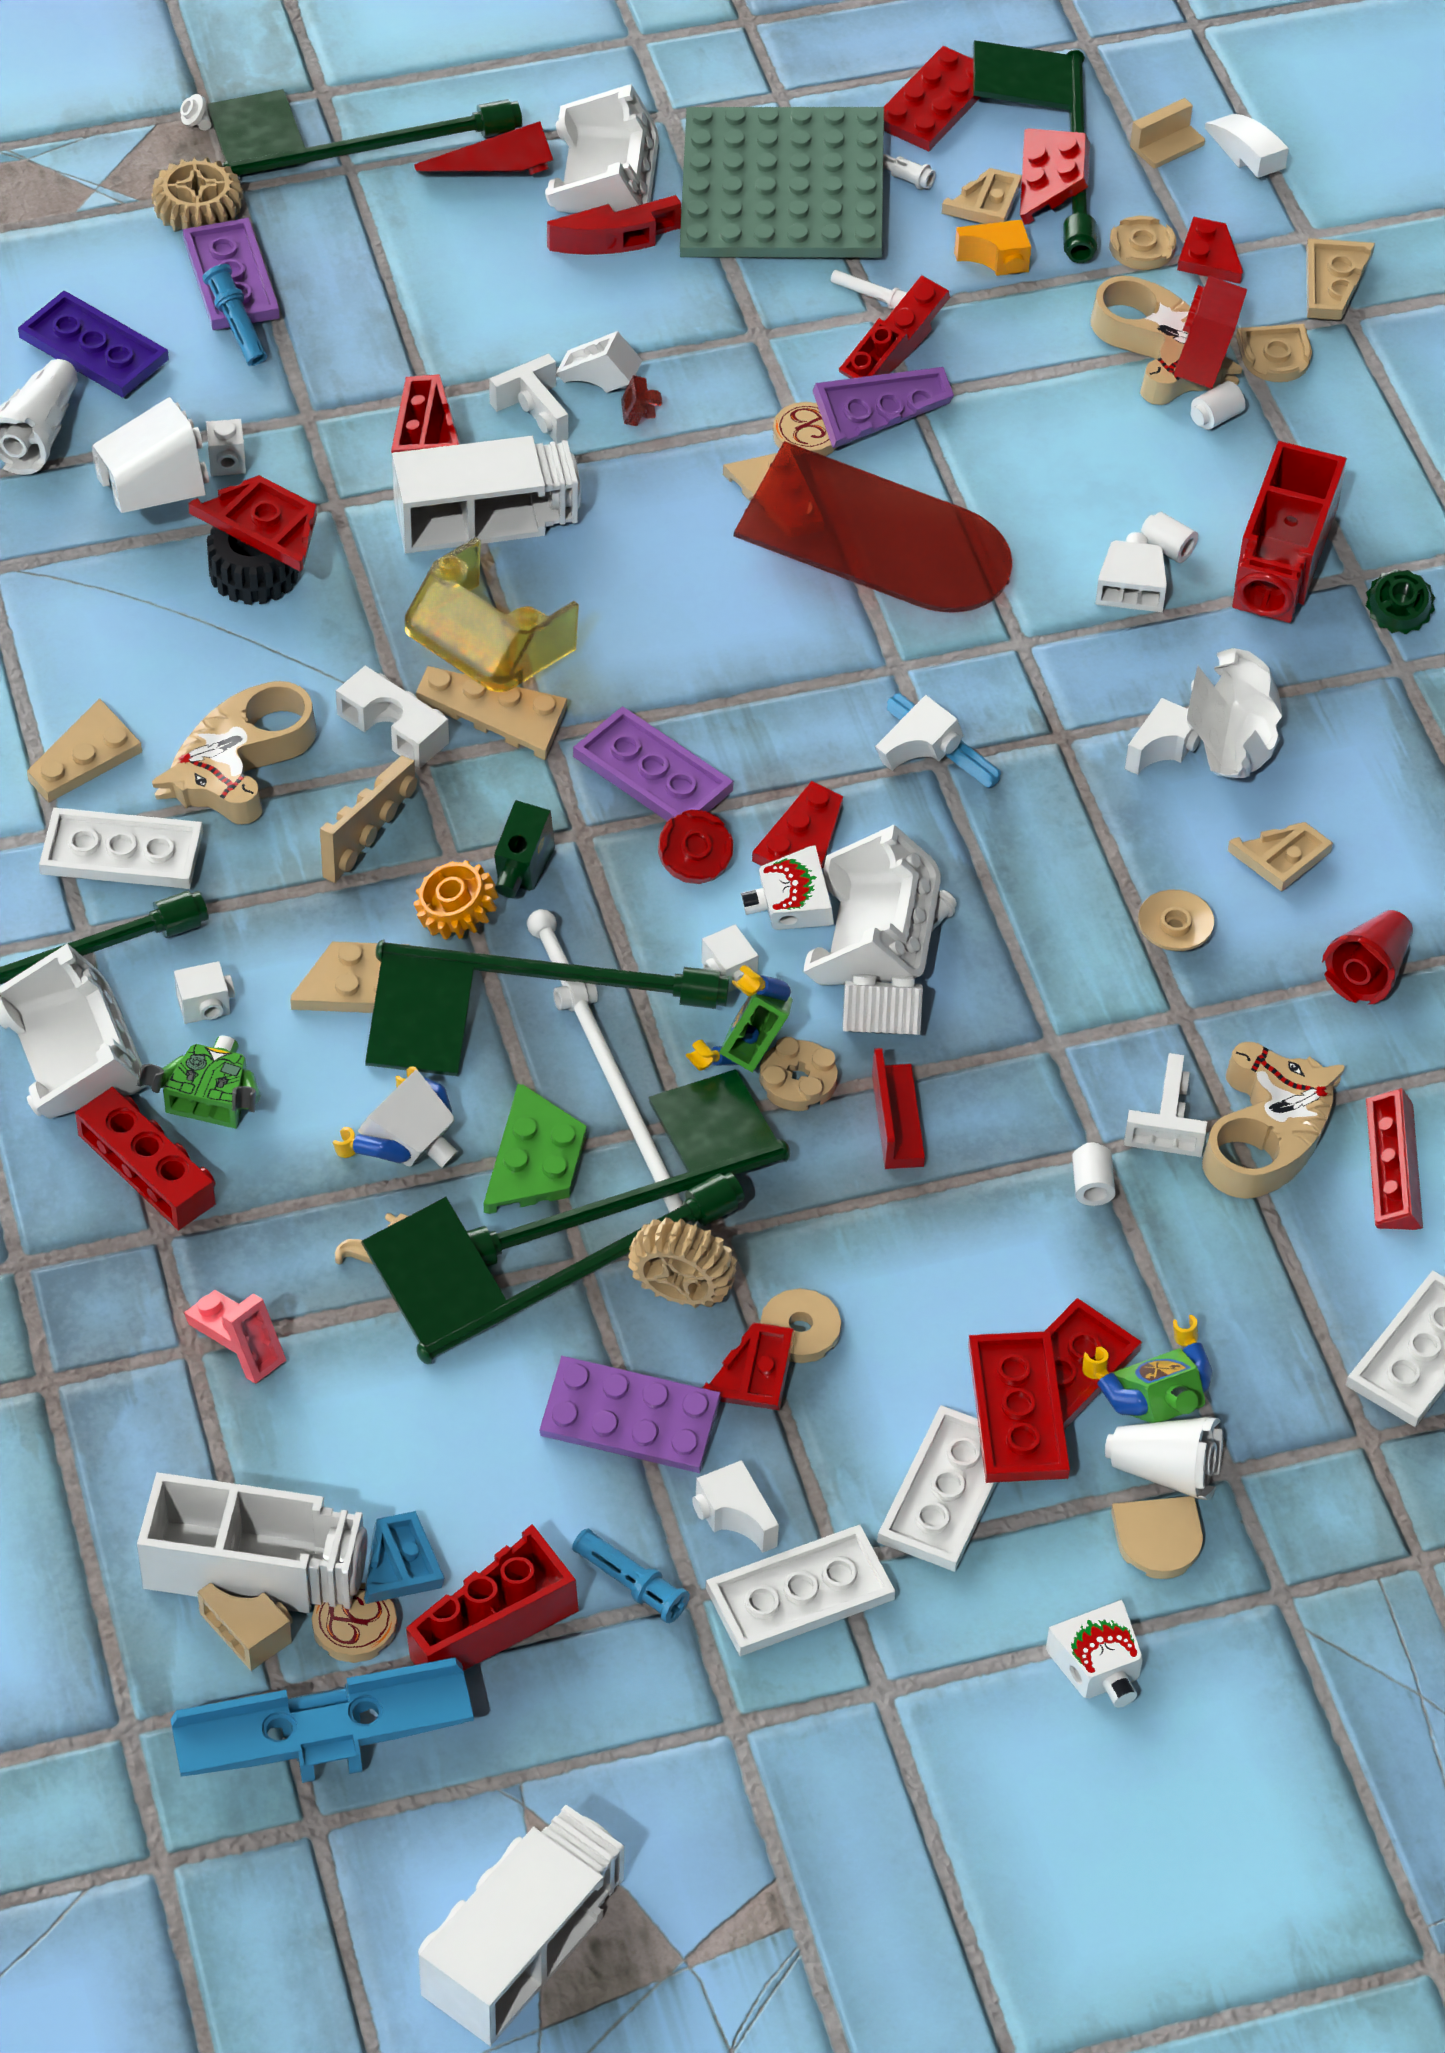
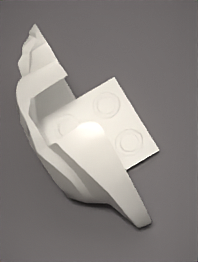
[1186,648,1282,778]

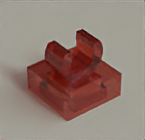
[621,375,662,426]

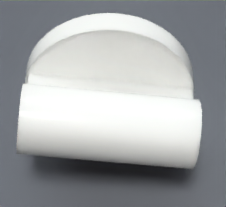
[180,94,212,131]

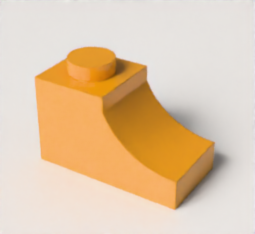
[954,219,1031,276]

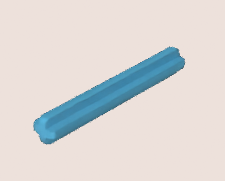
[887,693,1001,788]

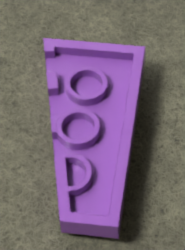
[813,367,954,448]

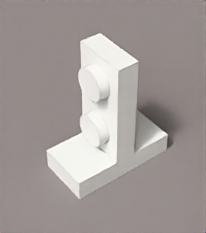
[489,353,568,443]
[1123,1053,1207,1157]

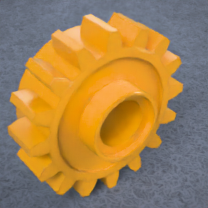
[414,860,499,940]

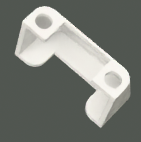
[92,397,209,513]

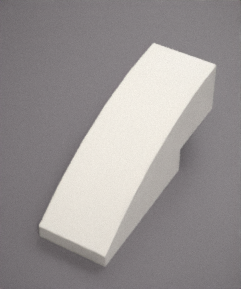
[1205,114,1289,178]

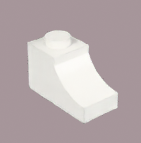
[556,331,643,393]
[875,695,964,771]
[1125,698,1201,775]
[692,1460,779,1553]

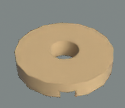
[760,1288,841,1363]

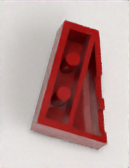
[1173,276,1247,389]
[391,374,460,453]

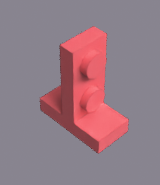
[184,1290,287,1384]

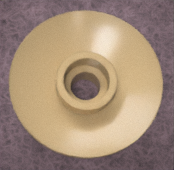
[1138,889,1214,951]

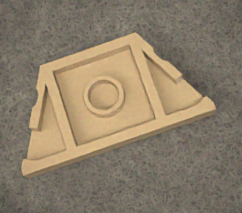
[290,941,409,1013]

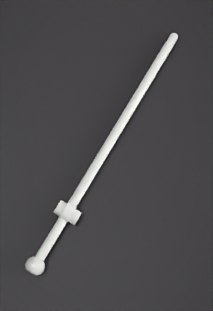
[527,909,693,1225]

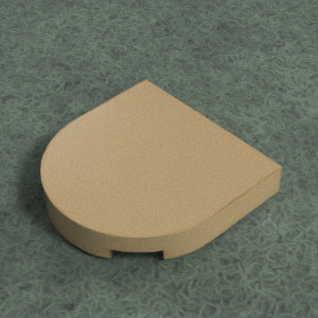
[1236,324,1312,382]
[1111,1496,1203,1579]

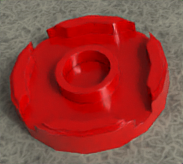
[658,809,733,884]

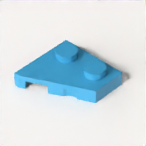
[364,1511,445,1604]

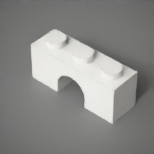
[336,665,449,769]

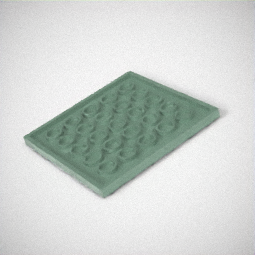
[680,107,884,258]

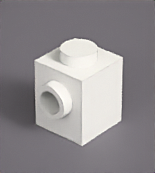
[206,419,246,476]
[701,924,759,992]
[174,961,235,1024]

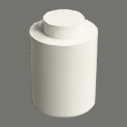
[1190,381,1245,430]
[1141,512,1198,563]
[1072,1142,1115,1206]

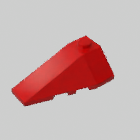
[414,121,553,175]

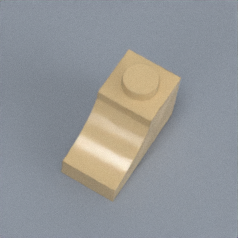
[197,1583,293,1671]

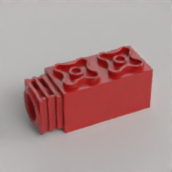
[1232,441,1347,623]

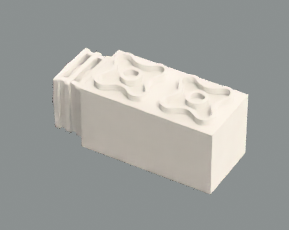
[392,435,581,554]
[137,1472,367,1613]
[418,1805,624,2047]

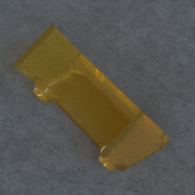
[404,537,579,692]

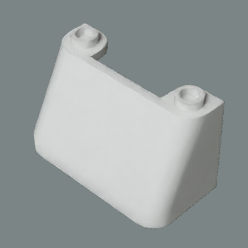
[545,84,659,213]
[803,825,941,985]
[0,943,148,1119]

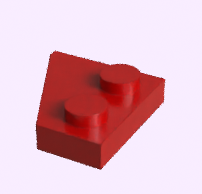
[1177,217,1243,284]
[702,1322,795,1411]

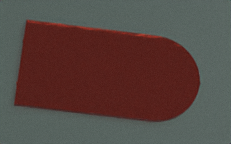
[733,441,1012,612]

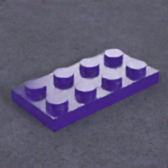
[18,290,169,398]

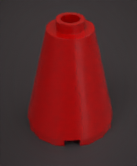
[1322,910,1413,1004]

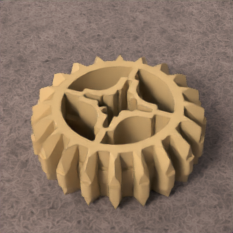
[151,157,243,232]
[628,1217,737,1308]

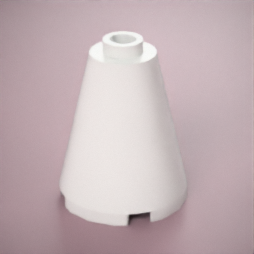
[1105,1417,1223,1500]

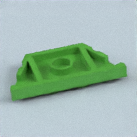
[483,1084,587,1214]

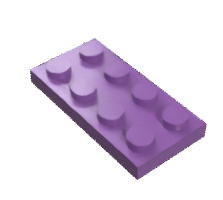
[182,217,280,330]
[573,706,733,821]
[539,1355,721,1473]

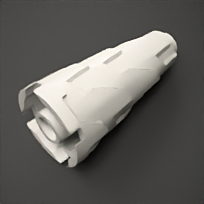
[0,359,78,475]

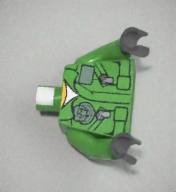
[137,1035,261,1129]

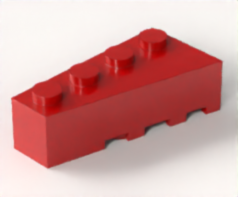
[406,1524,579,1671]

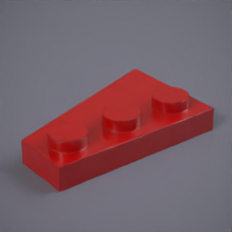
[752,781,843,869]

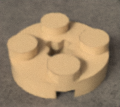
[759,1037,838,1111]

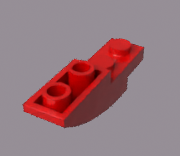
[547,195,681,255]
[839,275,950,379]

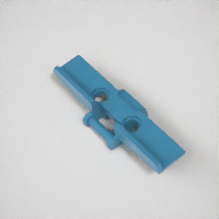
[170,1658,474,1783]

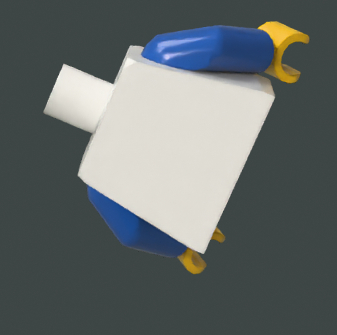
[332,1066,458,1168]

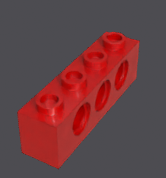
[75,1086,216,1231]

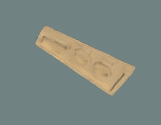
[416,666,567,760]
[320,755,417,883]

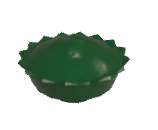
[1365,569,1435,634]

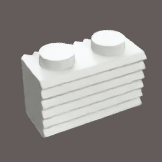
[842,974,923,1035]

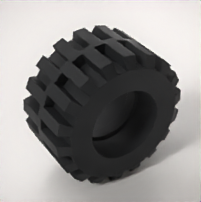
[207,526,299,605]

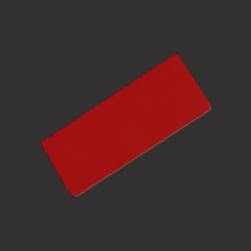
[872,1048,925,1169]

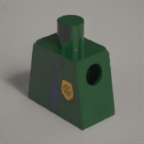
[494,800,555,898]

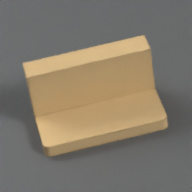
[1130,98,1205,168]

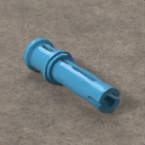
[202,264,268,366]
[572,1528,690,1624]

